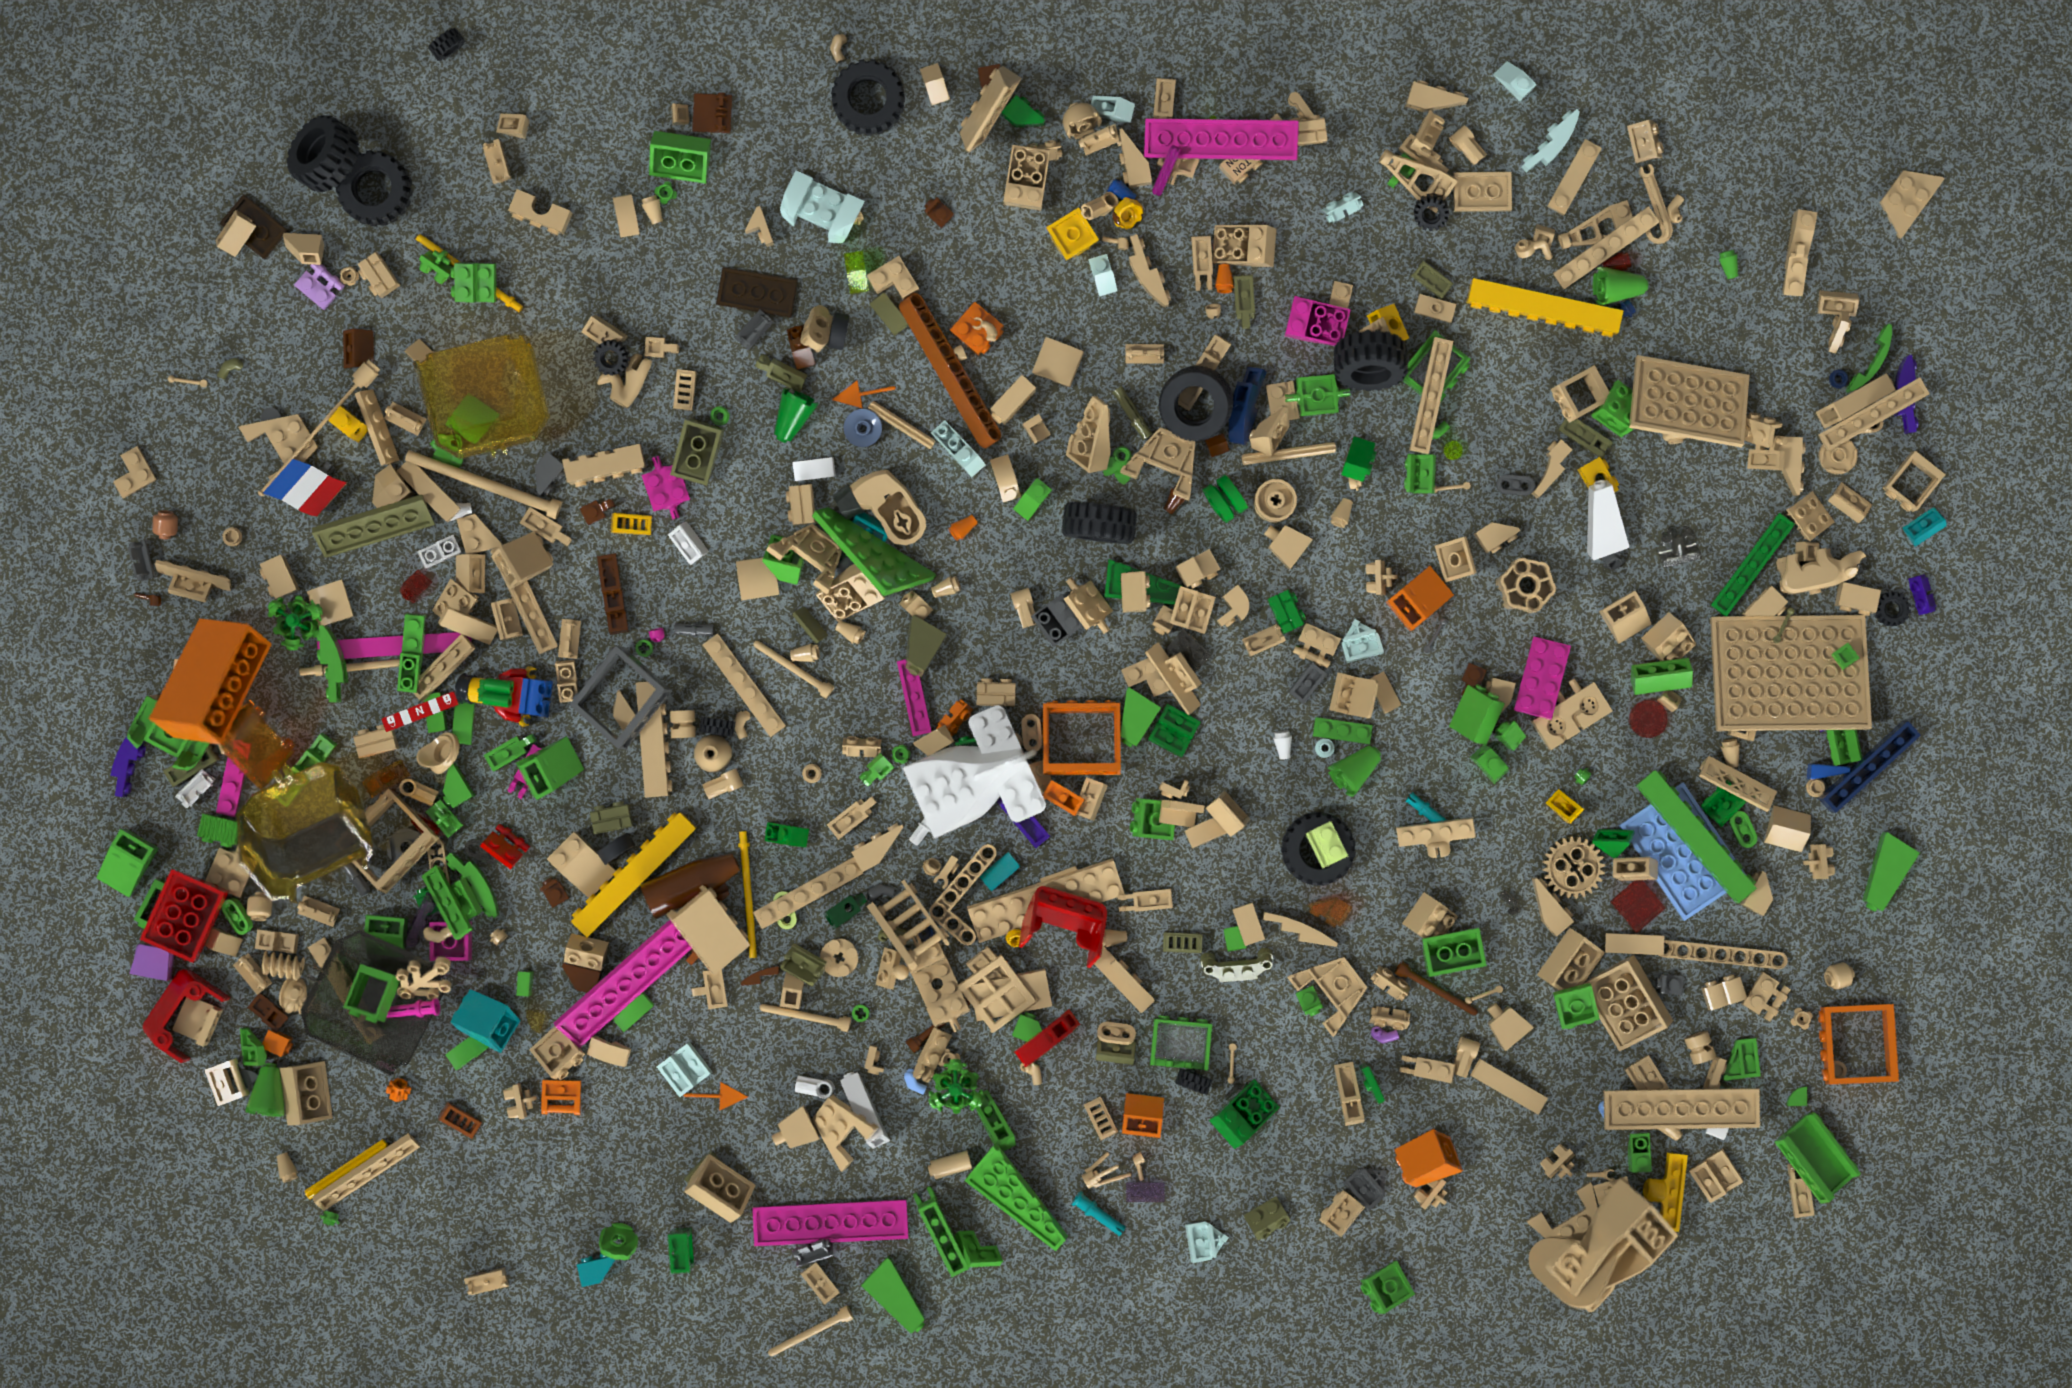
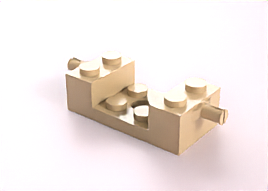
[905,934,971,1032]

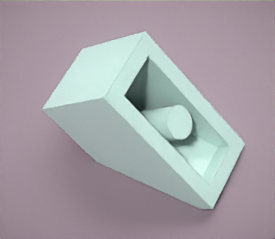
[1493,61,1536,102]
[1091,96,1135,122]

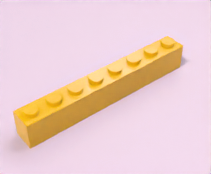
[1466,278,1623,337]
[571,812,697,937]

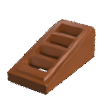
[438,1101,482,1139]

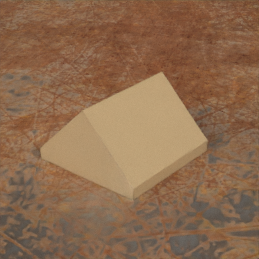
[1435,536,1477,583]
[1205,791,1250,837]
[1764,805,1811,852]

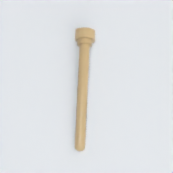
[753,640,835,699]
[760,1004,851,1032]
[768,1305,854,1356]

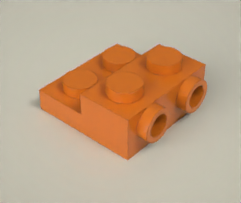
[950,302,1004,356]

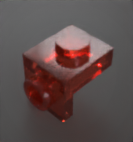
[400,569,432,604]

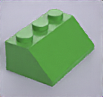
[649,131,711,184]
[1422,928,1487,977]

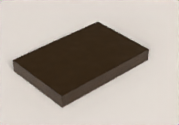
[219,194,289,260]

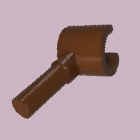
[134,592,161,606]

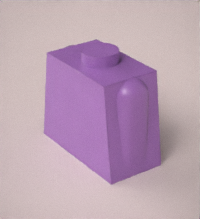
[129,943,175,981]

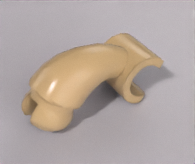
[972,317,998,342]

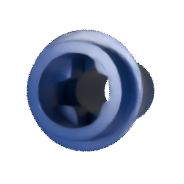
[1107,179,1136,200]

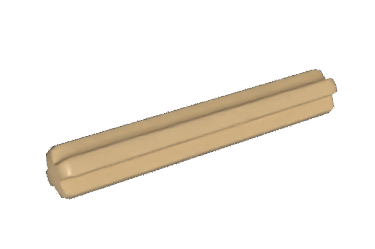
[868,401,935,449]

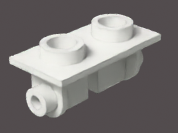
[175,769,215,808]

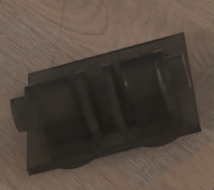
[1164,629,1212,673]

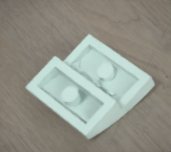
[657,1042,712,1097]

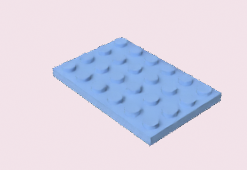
[1619,782,1746,921]

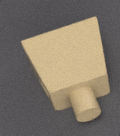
[1264,525,1313,570]
[1487,1003,1534,1051]
[771,1105,820,1148]

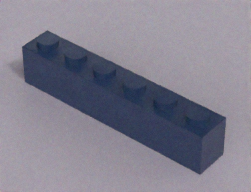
[1818,721,1921,813]

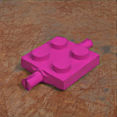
[641,456,690,520]

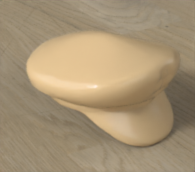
[416,732,460,774]

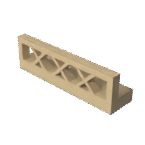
[1699,756,1777,812]

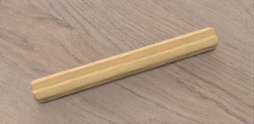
[1242,442,1336,465]

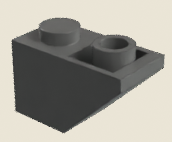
[535,451,565,497]

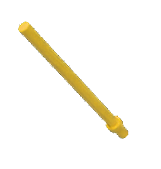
[416,234,523,312]
[738,831,757,958]

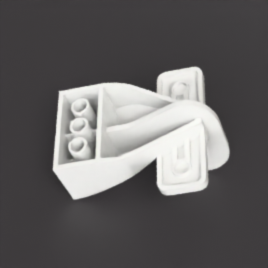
[903,705,1046,839]

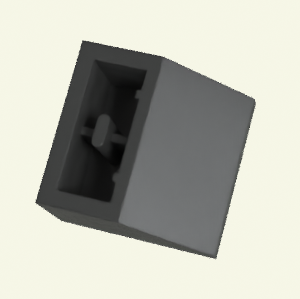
[1031,594,1083,647]

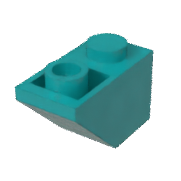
[577,1254,616,1287]

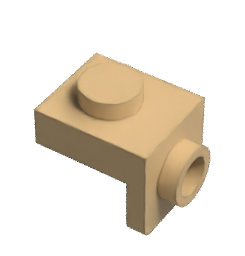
[899,591,933,620]

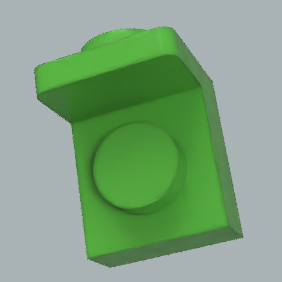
[1295,985,1323,1017]

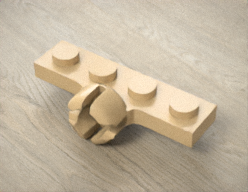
[1396,817,1476,858]

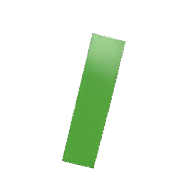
[272,733,338,807]

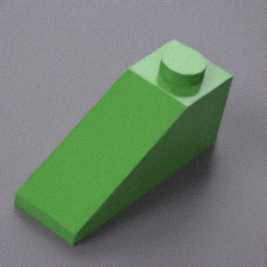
[975,1090,1016,1152]

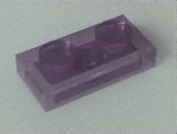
[1126,1182,1165,1202]

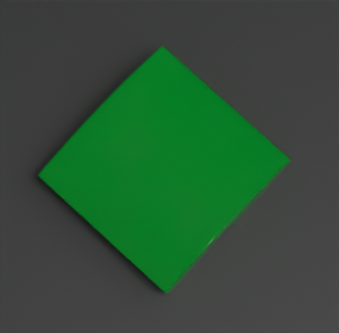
[1148,704,1201,758]

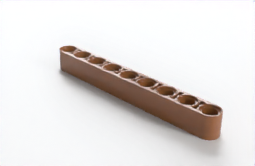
[899,293,1001,448]

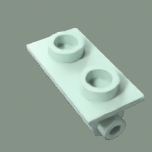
[1322,192,1363,223]

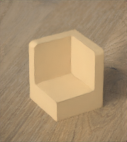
[1023,414,1050,445]

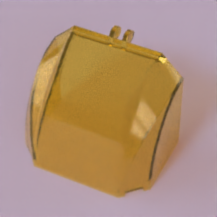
[412,334,550,459]

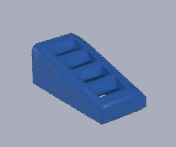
[1807,764,1850,780]

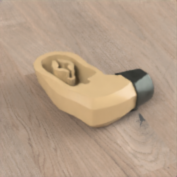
[832,470,926,545]

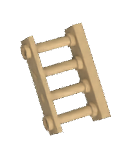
[867,880,950,971]

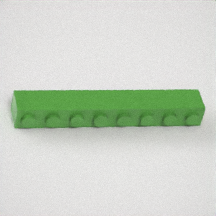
[1635,770,1757,903]

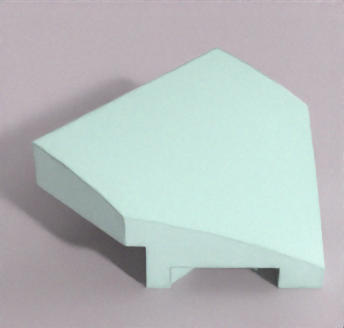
[1342,619,1384,663]
[1185,1221,1229,1263]

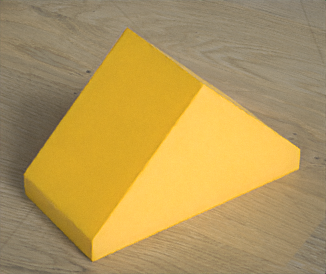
[1546,789,1584,824]

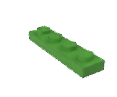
[421,865,473,940]

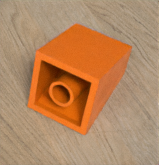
[1394,1129,1463,1187]

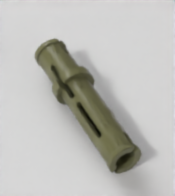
[1112,386,1153,441]

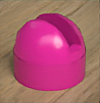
[648,627,665,642]

